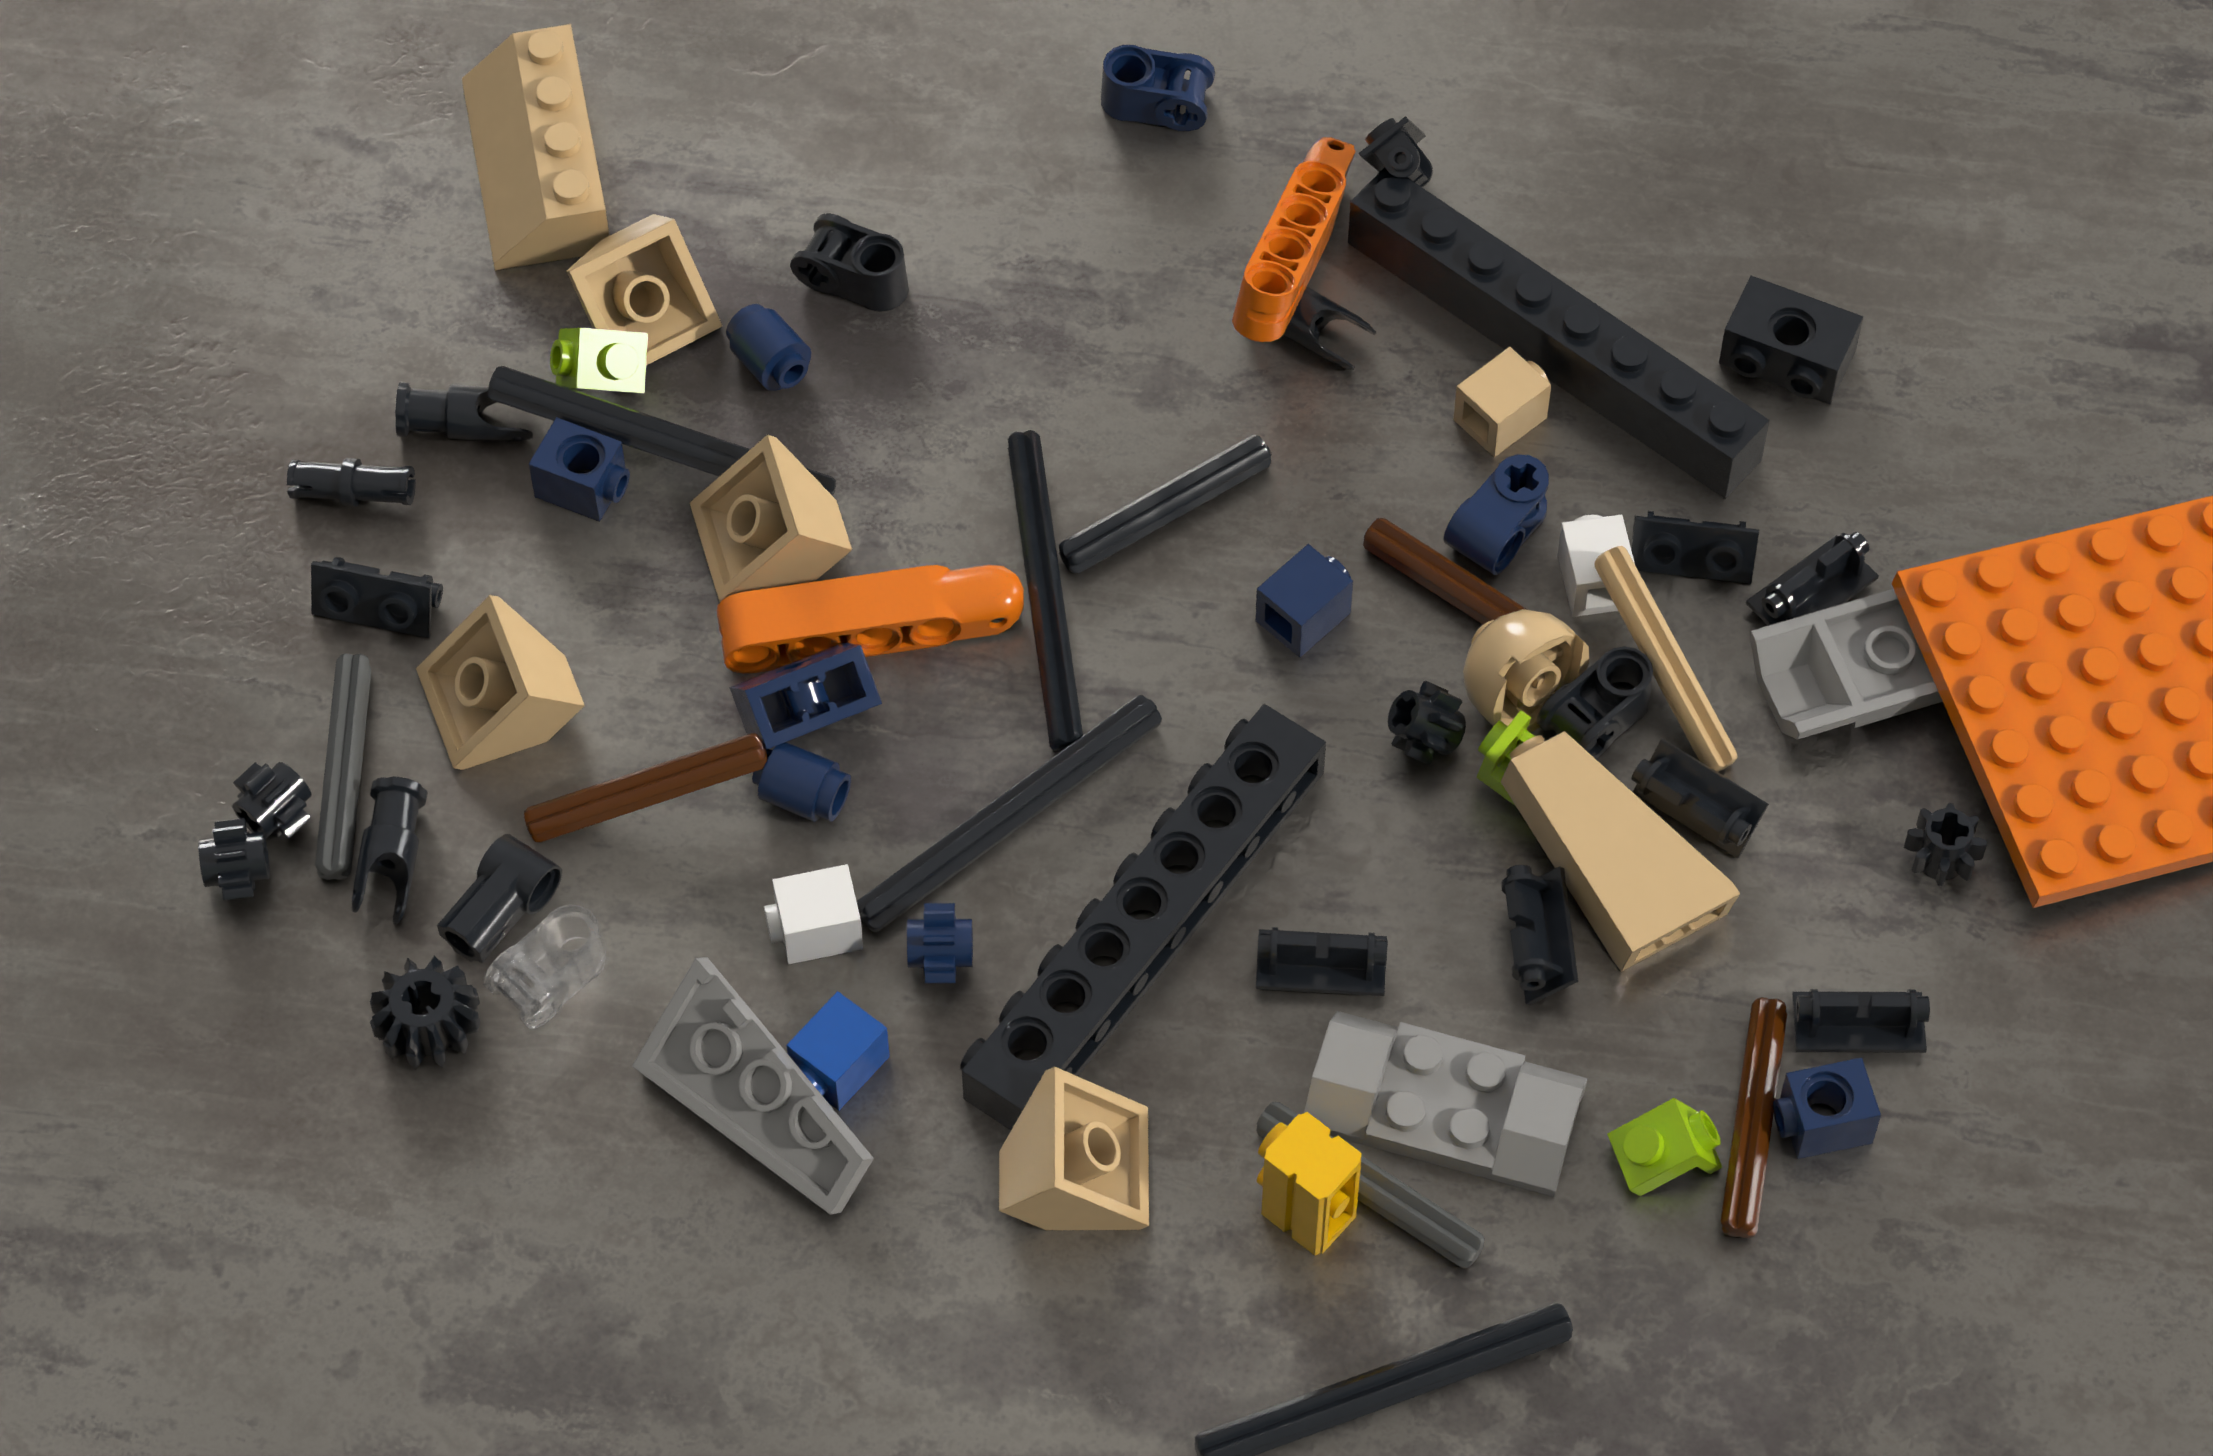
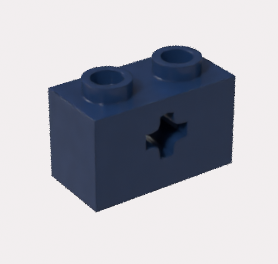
[729,642,882,749]

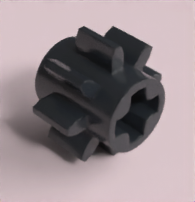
[1388,681,1466,764]
[232,762,312,839]
[1904,803,1987,886]
[198,818,270,901]

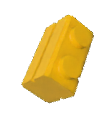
[1257,1112,1362,1256]

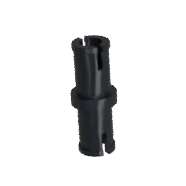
[287,458,416,507]

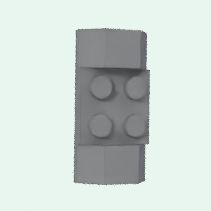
[1750,589,1943,739]
[1304,1011,1588,1197]

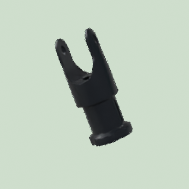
[1283,287,1376,370]
[395,382,533,441]
[352,776,428,924]

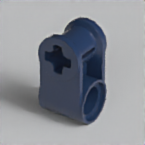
[1101,45,1215,131]
[1443,454,1549,575]

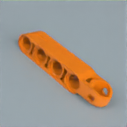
[1232,137,1356,342]
[717,565,1024,674]

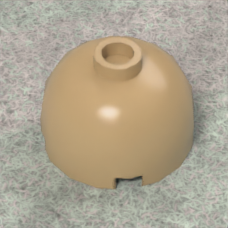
[1463,609,1589,732]

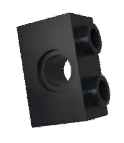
[1719,275,1864,405]

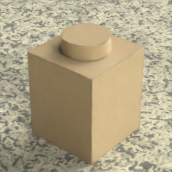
[1453,347,1551,458]

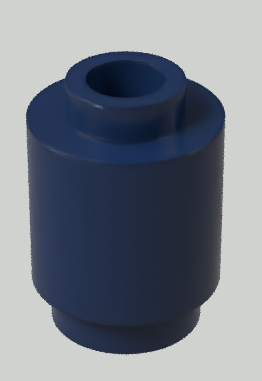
[726,304,811,391]
[752,742,851,822]

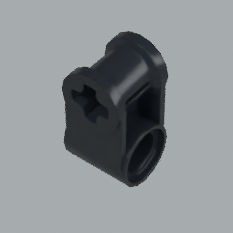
[790,213,909,312]
[1536,646,1653,759]

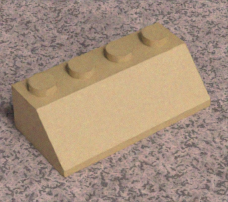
[462,24,609,271]

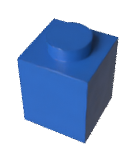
[786,991,890,1111]

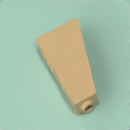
[1501,731,1740,972]

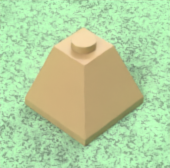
[566,214,722,365]
[690,435,852,602]
[416,595,585,770]
[999,1067,1149,1230]

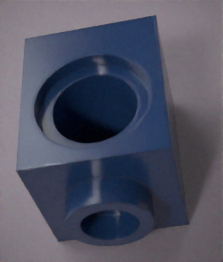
[529,417,630,522]
[1773,1057,1881,1159]

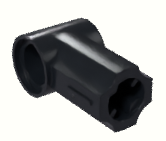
[437,834,562,963]

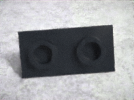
[1358,116,1433,187]
[1631,511,1759,584]
[1746,531,1879,626]
[311,557,443,638]
[1631,739,1769,858]
[1501,865,1579,1005]
[1256,927,1388,996]
[1792,989,1930,1053]

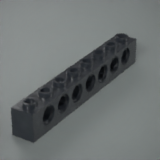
[960,704,1326,1130]

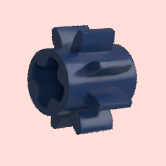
[907,903,973,984]

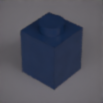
[1255,544,1353,658]

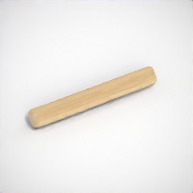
[1594,546,1737,772]

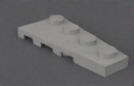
[632,957,874,1215]

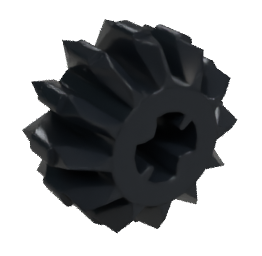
[370,955,480,1070]

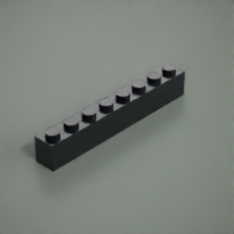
[1348,167,1770,499]

